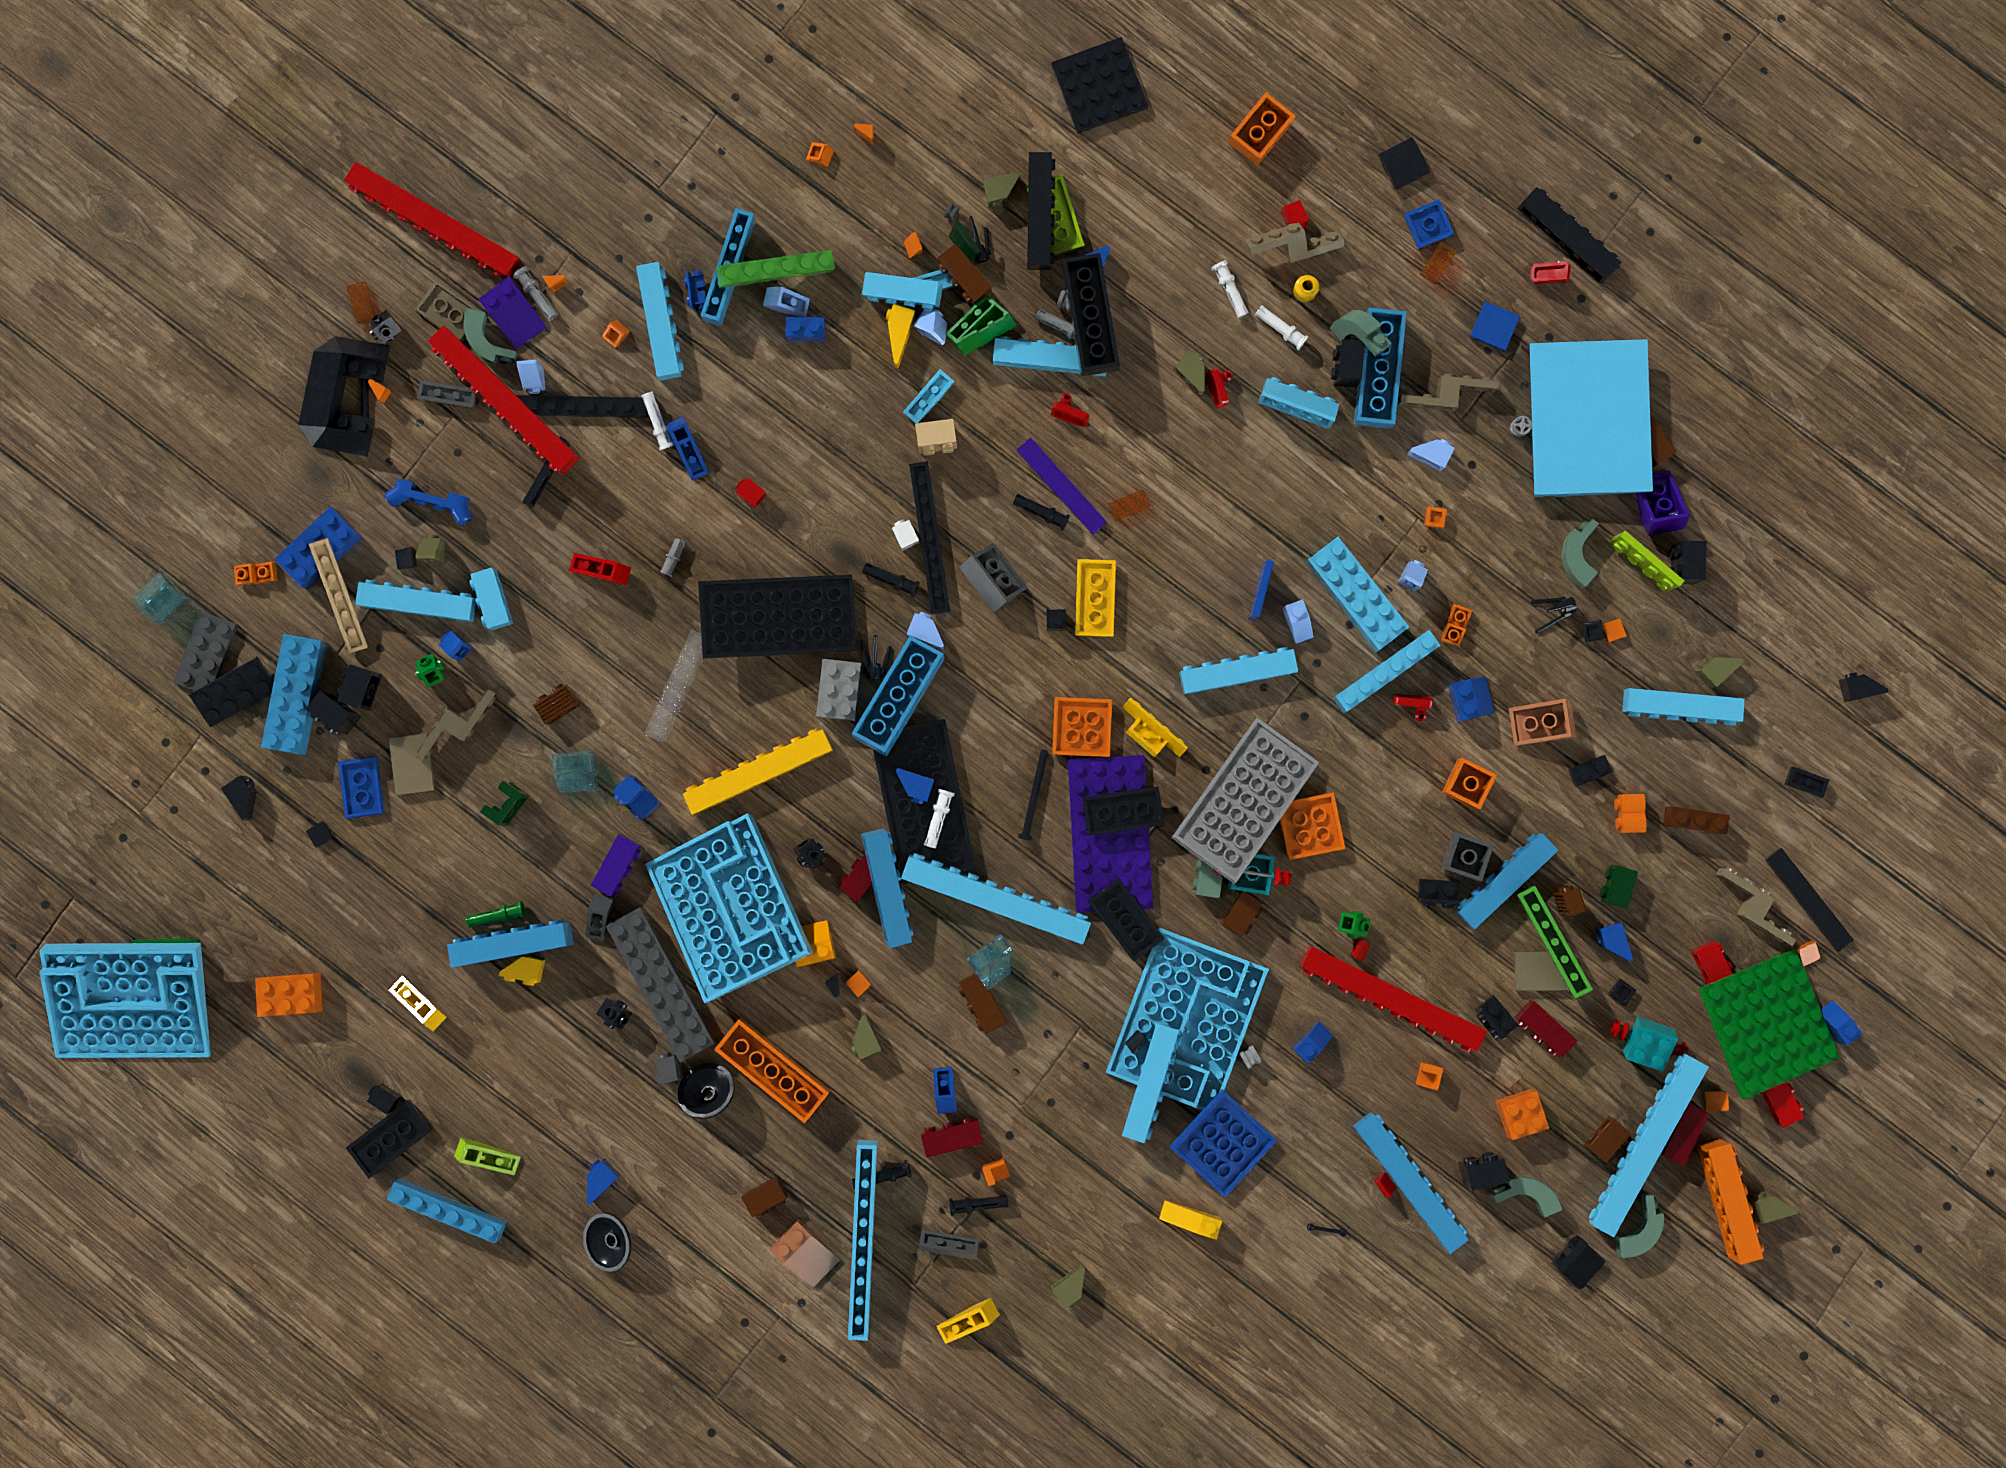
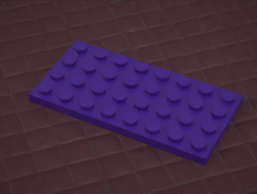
[1068,755,1153,913]

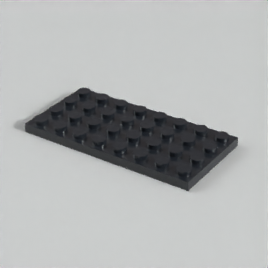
[698,575,857,659]
[873,719,976,885]

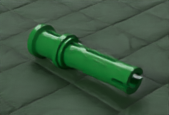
[465,901,526,928]

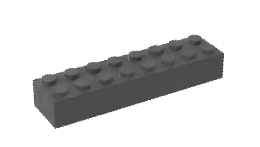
[606,907,717,1063]

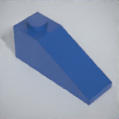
[667,417,709,480]

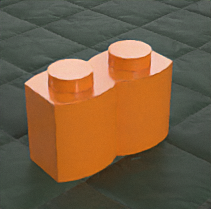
[1614,794,1646,833]

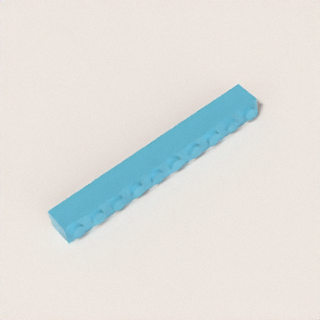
[901,853,1091,945]
[1589,1053,1709,1237]
[848,1140,878,1341]

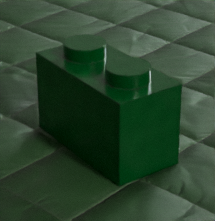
[1600,865,1638,909]

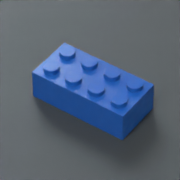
[274,506,363,589]

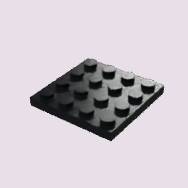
[1051,37,1148,134]

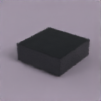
[1582,620,1605,643]
[306,821,334,848]
[1608,978,1636,1006]

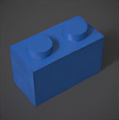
[785,317,826,342]

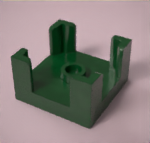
[480,781,530,826]

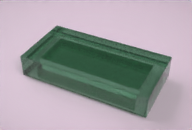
[949,222,980,263]

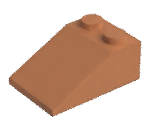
[1509,698,1577,746]
[770,1218,841,1287]

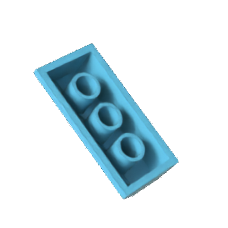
[1258,377,1339,429]

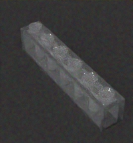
[644,629,703,743]

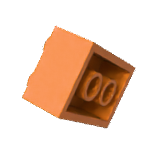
[1228,92,1296,166]
[255,973,323,1017]

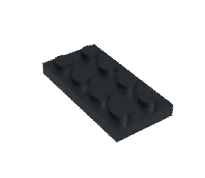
[189,656,274,727]
[1082,787,1164,836]
[1088,877,1164,962]
[346,1099,432,1179]

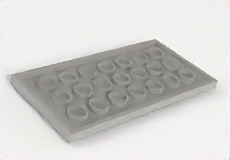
[1171,718,1319,884]

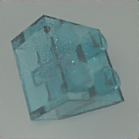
[133,571,188,625]
[552,751,598,794]
[966,934,1012,990]

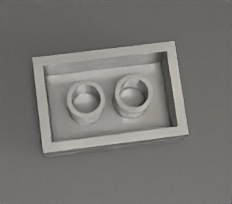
[816,659,862,722]

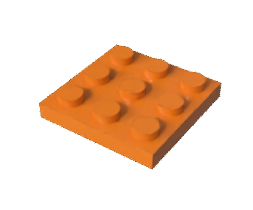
[1052,697,1112,757]
[1280,792,1346,860]

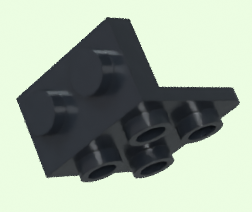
[1551,1235,1605,1289]

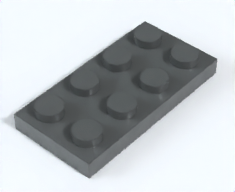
[173,611,239,690]

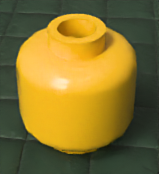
[1293,275,1319,302]

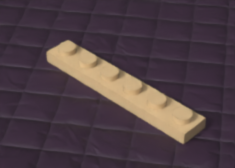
[309,538,368,654]

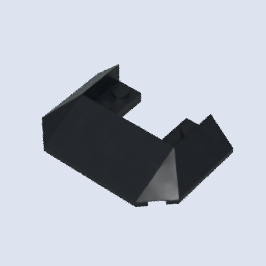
[298,336,390,457]

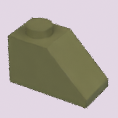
[983,171,1020,208]
[1173,350,1205,397]
[416,535,445,564]
[1695,657,1744,689]
[851,1014,883,1060]
[1748,1192,1798,1224]
[1051,1263,1085,1309]

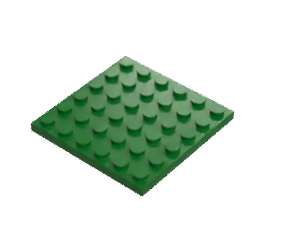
[1698,948,1840,1099]

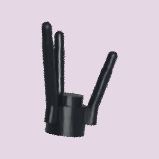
[957,216,992,264]
[1531,596,1577,633]
[861,635,891,679]

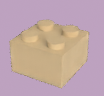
[915,419,957,456]

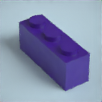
[590,834,642,896]

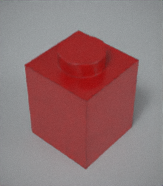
[1280,200,1309,229]
[736,477,767,509]

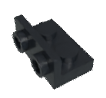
[1418,879,1460,908]
[1475,995,1519,1041]

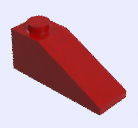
[569,553,631,586]

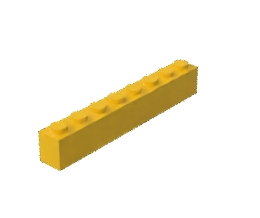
[682,728,833,815]

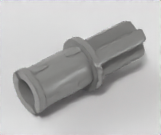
[660,538,685,577]

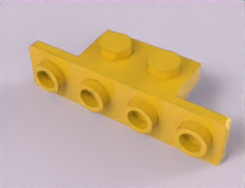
[1122,698,1188,757]

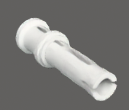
[1211,260,1249,318]
[1255,305,1309,351]
[641,391,675,451]
[924,789,955,848]

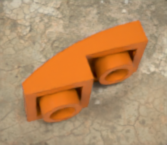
[234,562,278,585]
[1441,603,1472,647]

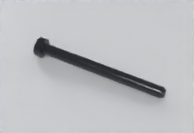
[1018,749,1048,841]

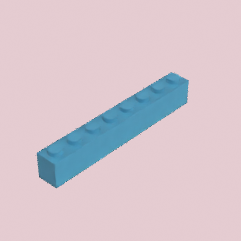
[1353,1112,1468,1254]

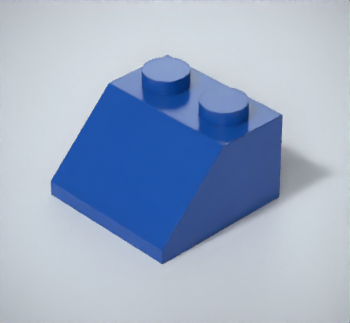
[1448,676,1495,722]

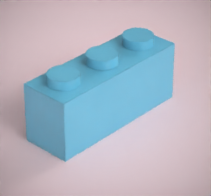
[470,567,513,631]

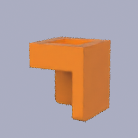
[1416,1062,1444,1091]
[982,1158,1010,1186]

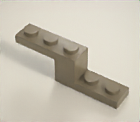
[1245,223,1345,263]
[1398,374,1499,411]
[414,688,496,762]
[1715,867,1796,946]

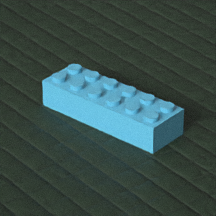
[1305,537,1409,653]

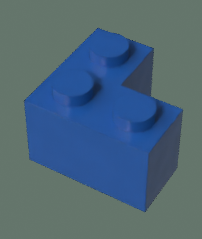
[612,775,662,819]

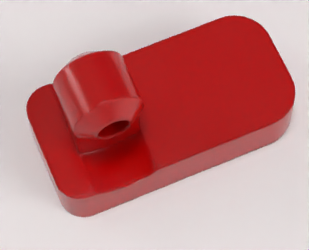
[1530,261,1571,284]
[1205,368,1233,409]
[1050,393,1090,428]
[1392,694,1433,722]

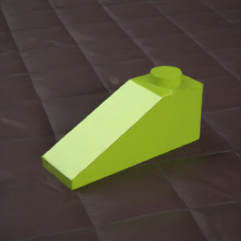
[454,1138,521,1175]

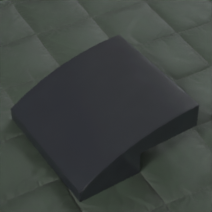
[1378,137,1430,190]

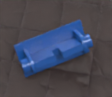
[684,270,706,312]

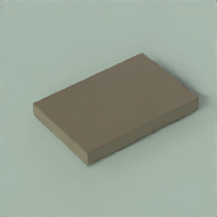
[414,279,482,342]
[389,733,435,796]
[1514,951,1574,991]

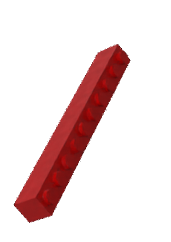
[344,161,522,280]
[428,325,580,475]
[1690,941,1805,1128]
[1299,946,1487,1053]

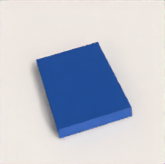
[1248,559,1274,621]
[338,756,385,819]

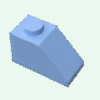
[763,287,810,317]
[912,309,947,345]
[517,360,546,394]
[1407,439,1455,471]
[1397,560,1428,592]
[1282,600,1314,644]
[907,612,944,650]

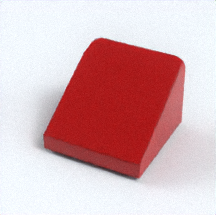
[1350,939,1370,961]
[1374,1172,1396,1199]

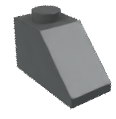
[656,1052,684,1086]

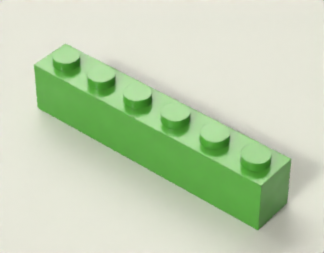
[716,250,835,288]
[1516,886,1593,999]

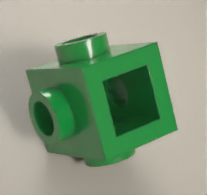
[415,653,445,688]
[1338,911,1371,939]

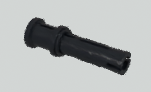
[1013,493,1070,531]
[862,562,920,598]
[852,1160,912,1190]
[949,1195,1008,1216]

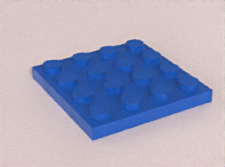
[1169,1089,1277,1198]

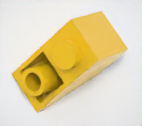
[499,956,545,986]

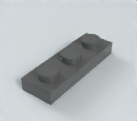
[417,380,477,409]
[919,1229,979,1260]

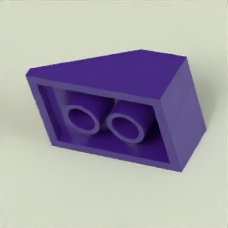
[478,277,547,350]
[1636,470,1690,536]

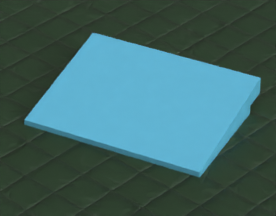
[1529,339,1653,497]
[645,813,813,1003]
[1106,928,1269,1110]
[39,943,211,1058]

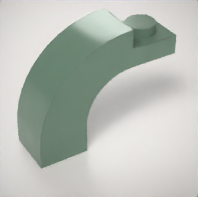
[464,308,519,364]
[1330,310,1391,356]
[1561,519,1599,589]
[1490,1175,1563,1217]
[1615,1192,1664,1258]

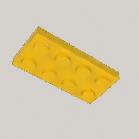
[1075,559,1116,637]

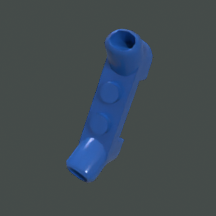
[385,478,472,525]

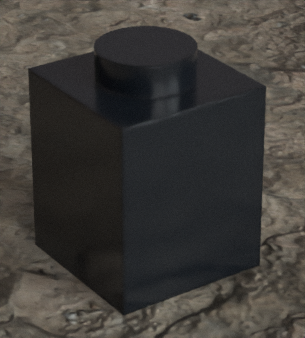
[1046,609,1066,631]
[367,1083,402,1114]

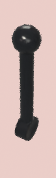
[1307,1223,1347,1237]

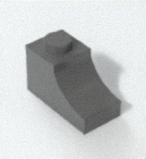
[585,894,614,941]

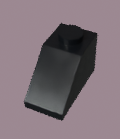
[1839,672,1889,702]
[221,775,257,821]

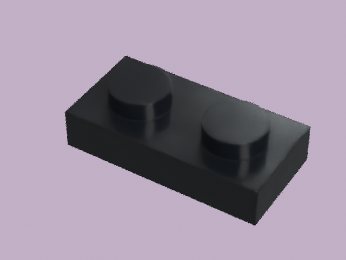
[1568,755,1612,787]
[1784,767,1829,798]

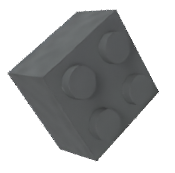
[1441,832,1494,882]

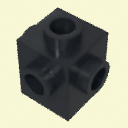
[368,310,402,344]
[793,838,826,869]
[596,998,632,1029]

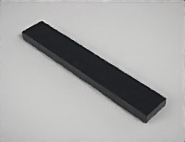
[1765,848,1854,952]

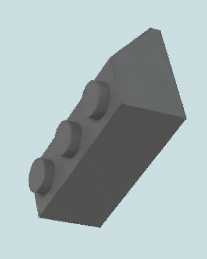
[959,543,1028,613]

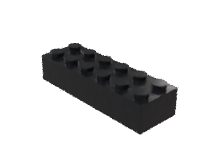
[1062,253,1120,377]

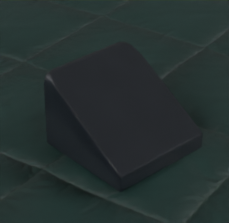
[395,547,417,570]
[825,973,840,998]
[1125,1030,1148,1053]

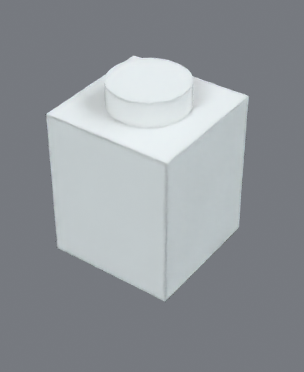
[892,519,920,551]

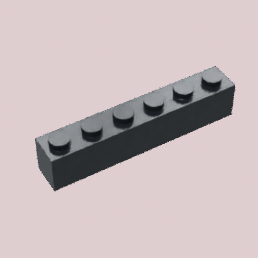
[1027,152,1055,270]
[1517,187,1622,284]

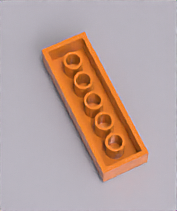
[714,1018,831,1124]
[1696,1139,1764,1265]

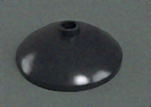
[677,1063,735,1119]
[583,1212,632,1272]

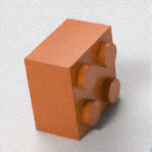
[1441,758,1497,810]
[1495,1089,1549,1140]

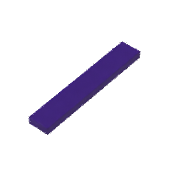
[1016,437,1107,535]

